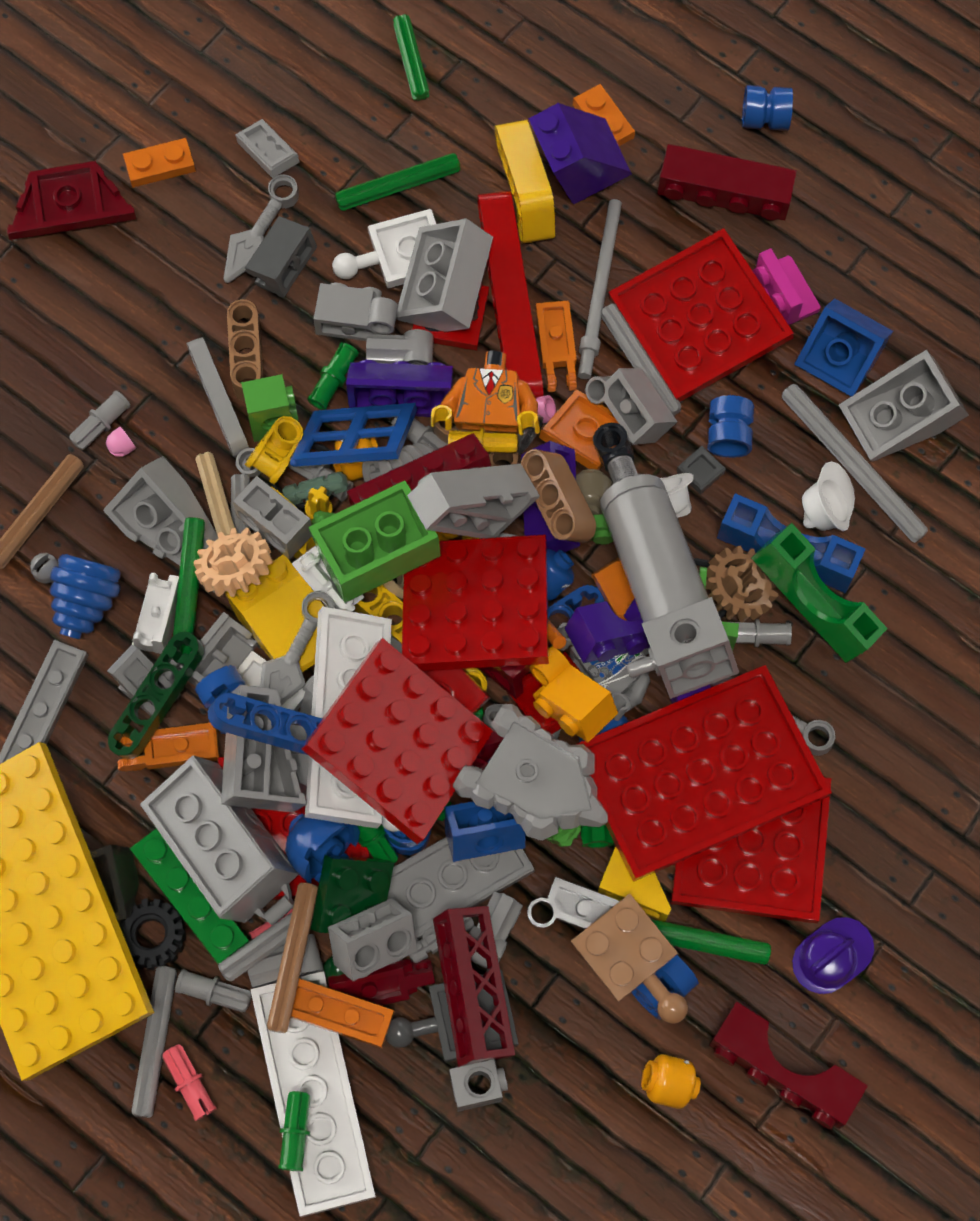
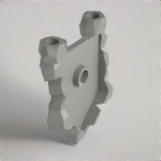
[452,704,608,841]

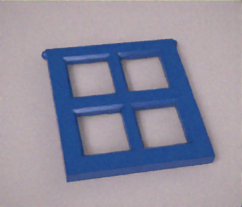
[290,403,417,467]

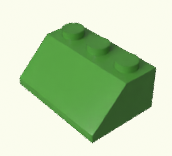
[308,480,441,603]

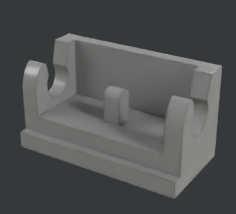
[179,612,258,686]

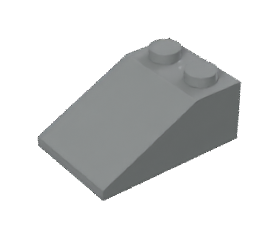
[839,349,969,462]

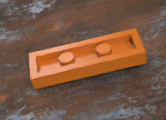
[291,978,395,1049]

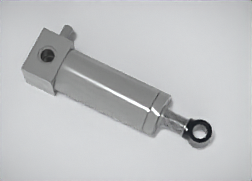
[593,423,739,699]

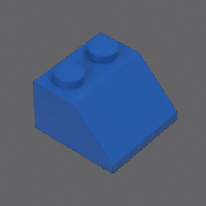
[795,299,893,397]

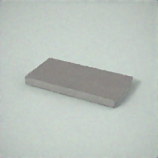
[387,837,535,940]

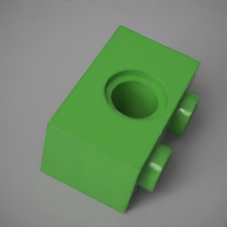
[241,374,299,442]

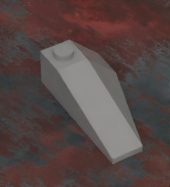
[103,456,218,593]

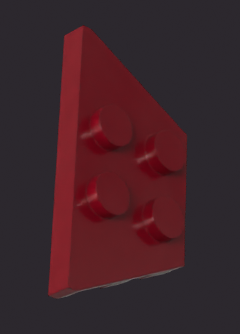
[7,161,136,240]

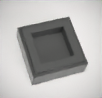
[676,446,726,495]

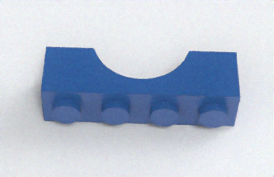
[717,493,866,593]

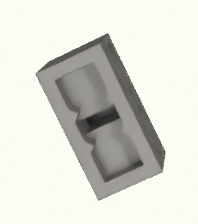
[233,476,311,560]
[328,898,417,981]

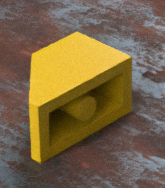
[598,847,671,922]

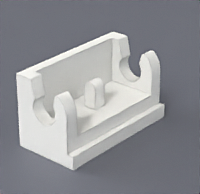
[132,573,179,654]

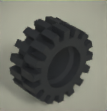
[118,898,186,970]

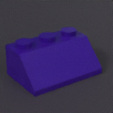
[346,360,453,417]

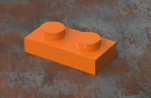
[573,84,635,146]
[123,138,196,188]

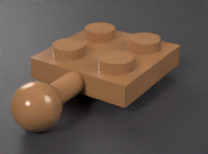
[571,894,688,1024]

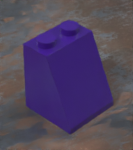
[528,103,632,205]

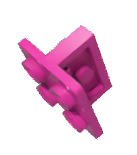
[753,248,821,325]

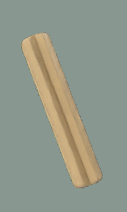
[195,452,235,536]

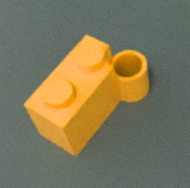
[529,647,618,743]

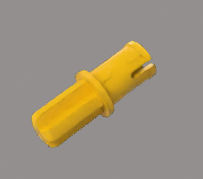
[448,428,518,453]
[305,486,332,520]

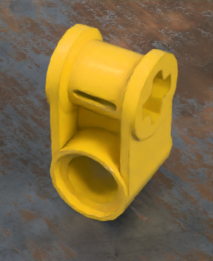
[245,416,303,484]

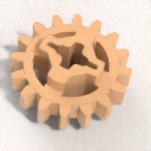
[193,528,273,597]

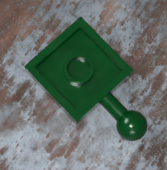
[311,855,394,979]

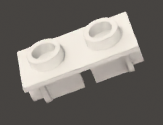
[292,545,364,612]

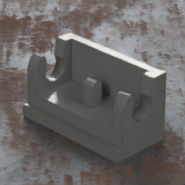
[245,216,317,298]

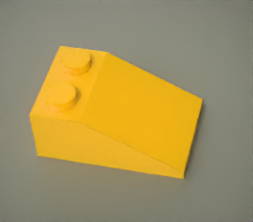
[225,555,324,672]

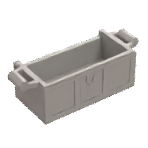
[140,755,298,925]

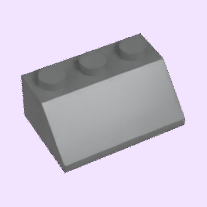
[396,218,493,332]

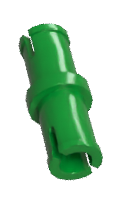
[307,342,359,410]

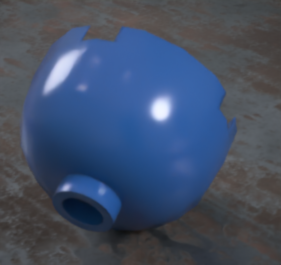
[285,814,360,884]

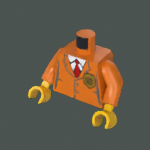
[431,351,540,435]

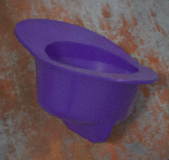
[792,917,874,994]

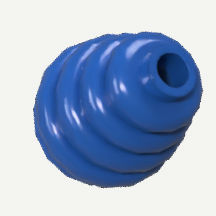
[50,554,121,639]

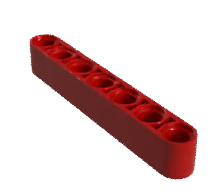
[477,191,544,398]

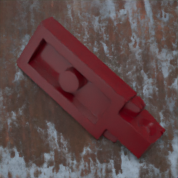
[328,959,435,1006]

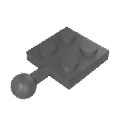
[386,970,519,1063]

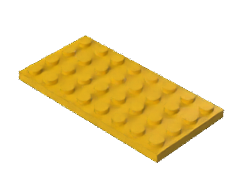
[0,742,154,1081]

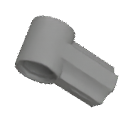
[366,329,434,365]
[468,891,523,969]
[247,934,324,988]

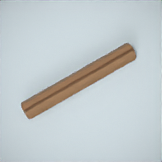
[0,454,84,569]
[267,883,318,1033]

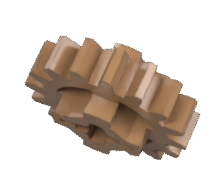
[706,546,778,622]

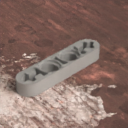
[186,337,249,457]

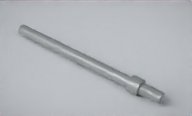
[578,199,622,379]

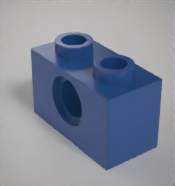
[445,801,526,862]

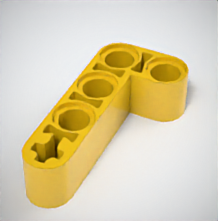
[495,120,555,244]

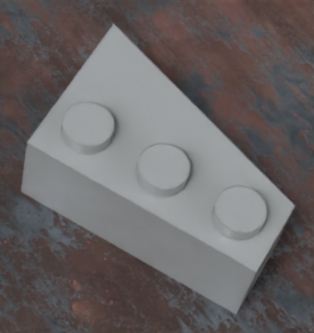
[407,463,540,538]
[221,685,307,812]

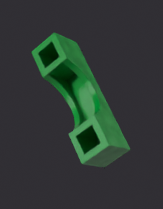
[751,523,888,663]
[130,828,249,965]

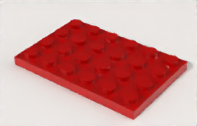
[577,665,832,882]

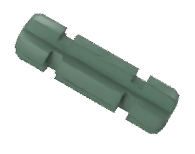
[282,472,348,505]

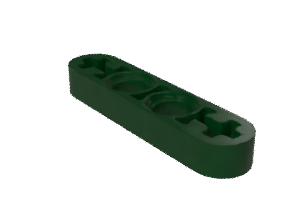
[108,632,204,760]

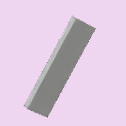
[0,640,88,764]

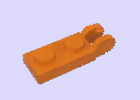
[535,300,577,392]
[117,723,220,772]

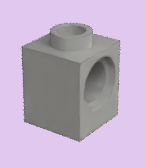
[449,1059,508,1112]

